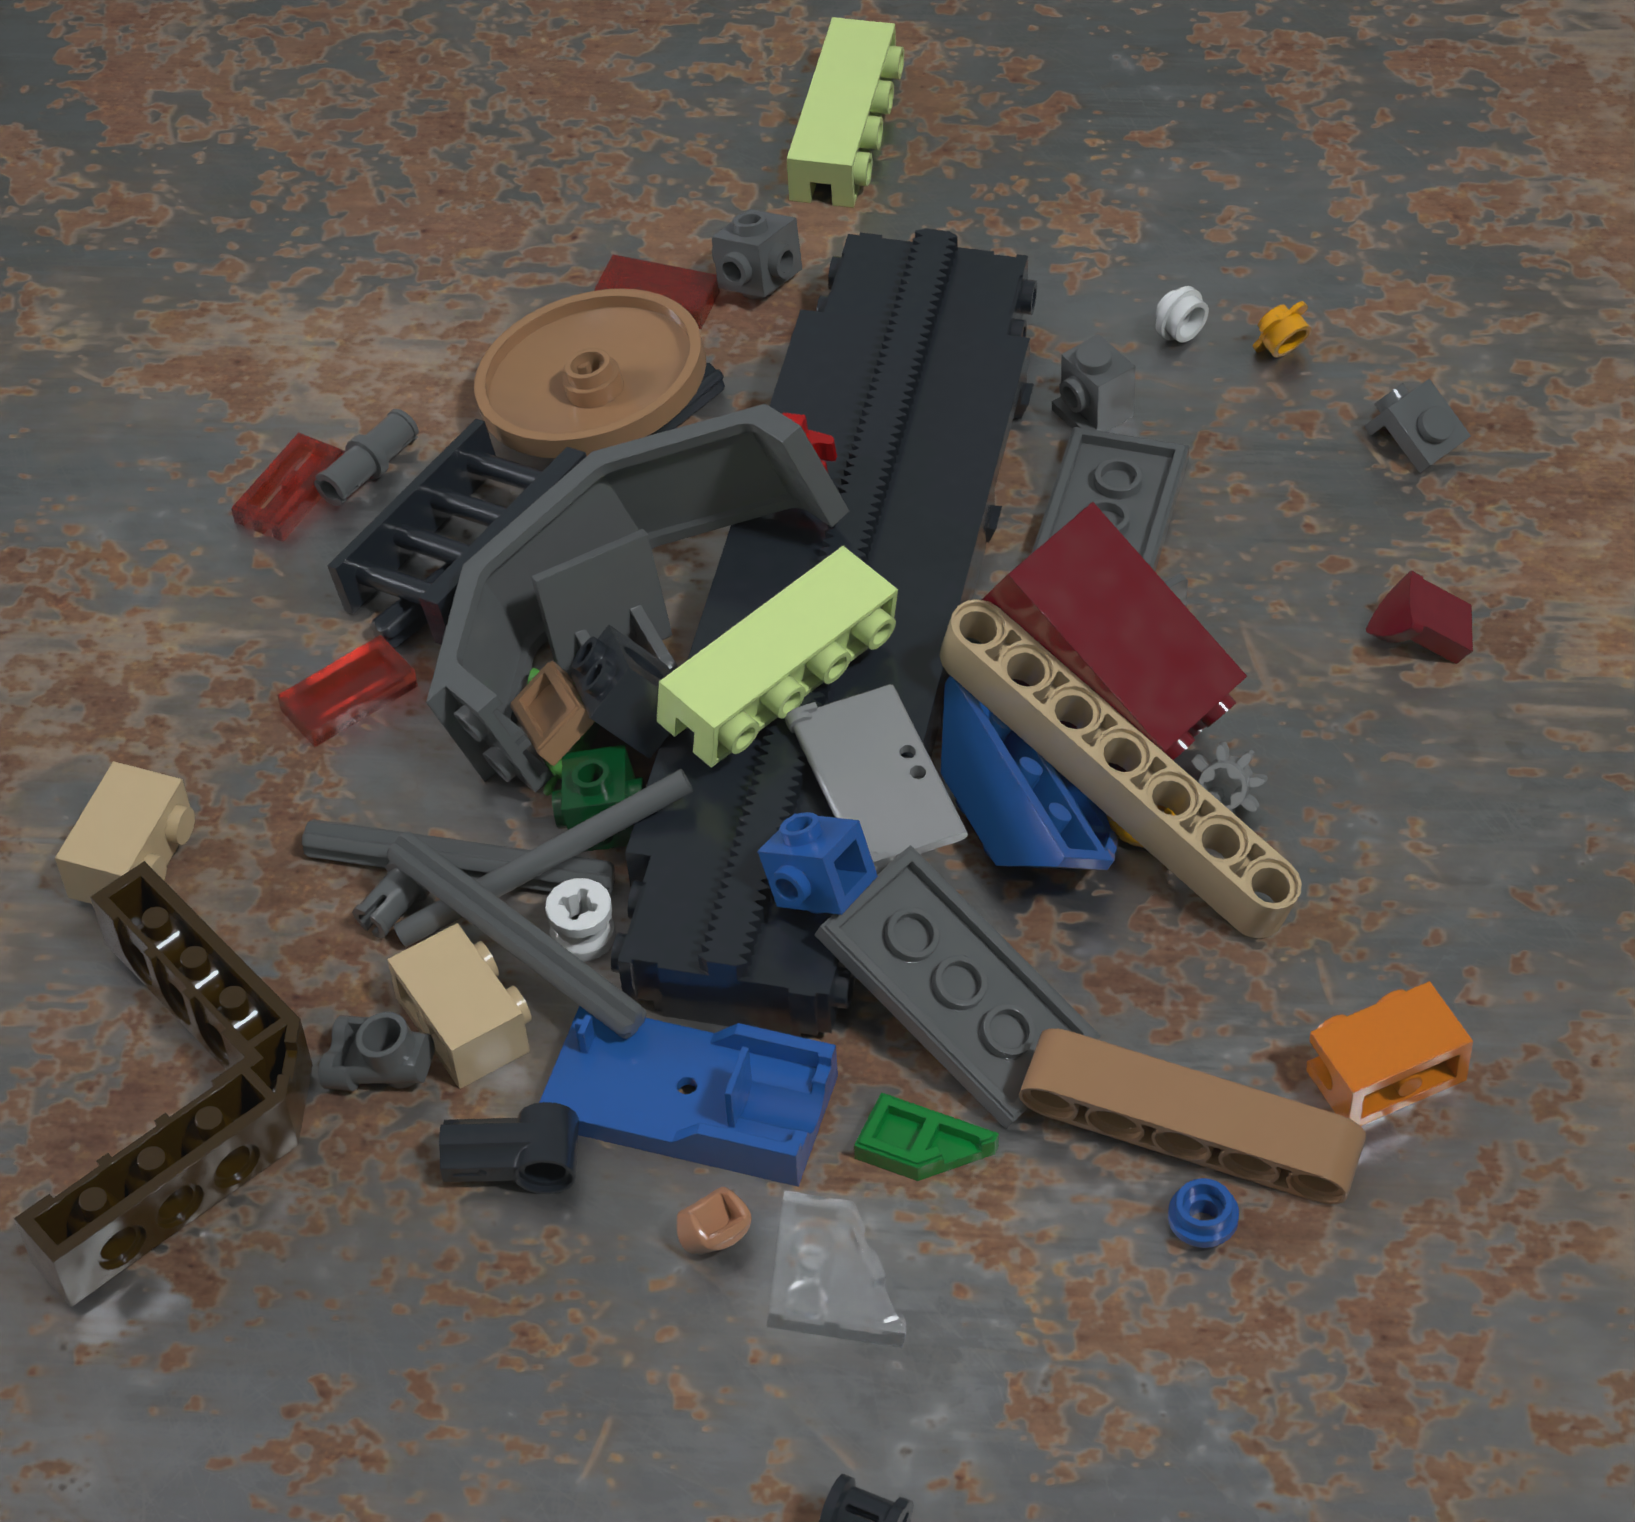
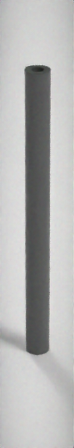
[394,769,693,947]

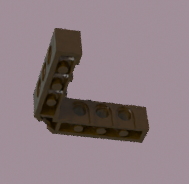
[14,861,313,1307]

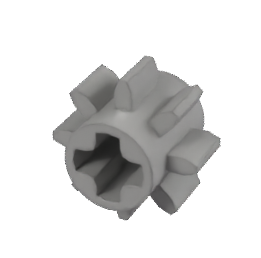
[1192,741,1268,814]

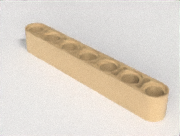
[940,599,1302,939]

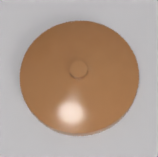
[474,289,706,458]

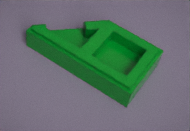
[854,1092,999,1181]

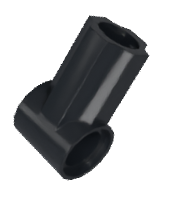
[439,1102,579,1194]

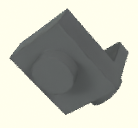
[1364,379,1471,473]

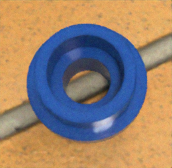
[1168,1178,1239,1248]

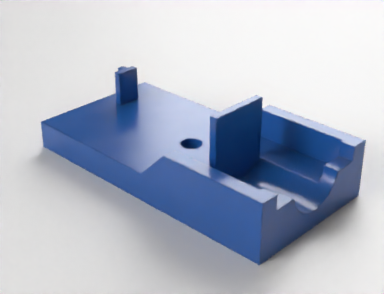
[539,1005,838,1187]

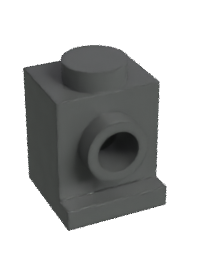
[1052,334,1136,432]

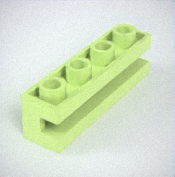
[787,17,904,208]
[657,546,898,768]

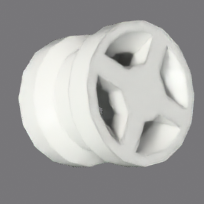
[545,878,616,962]

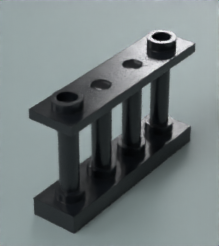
[327,419,587,645]

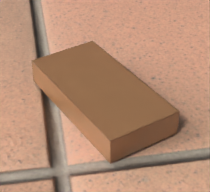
[510,661,595,766]

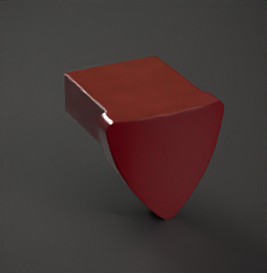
[1366,570,1473,664]

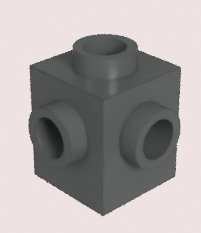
[711,209,802,299]

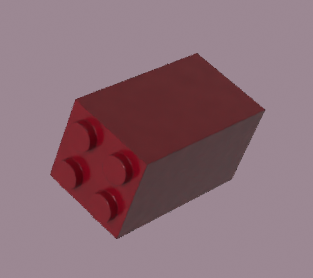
[982,502,1247,772]

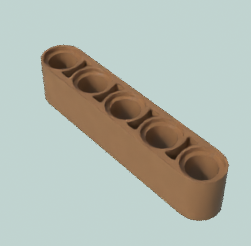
[1019,1029,1366,1204]

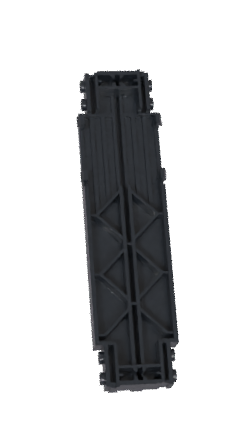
[611,228,1037,1038]

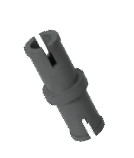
[314,409,419,506]

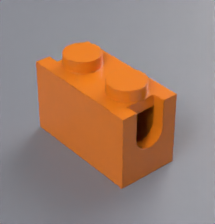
[1306,981,1473,1126]

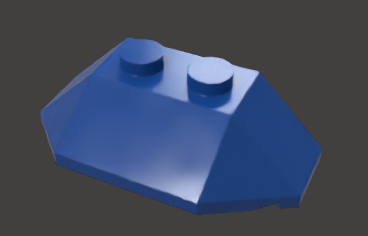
[941,675,1119,870]

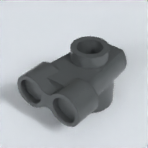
[318,1012,435,1091]

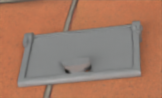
[785,684,968,874]

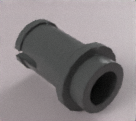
[352,861,430,939]

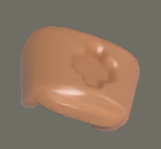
[677,1187,752,1254]

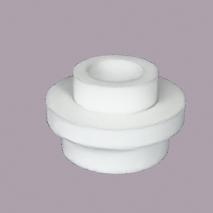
[1155,286,1209,343]

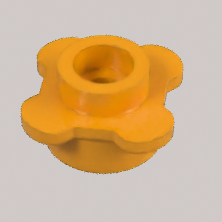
[1252,301,1311,358]

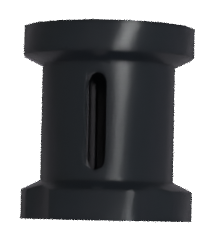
[819,1474,914,1522]

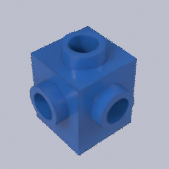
[758,812,878,915]

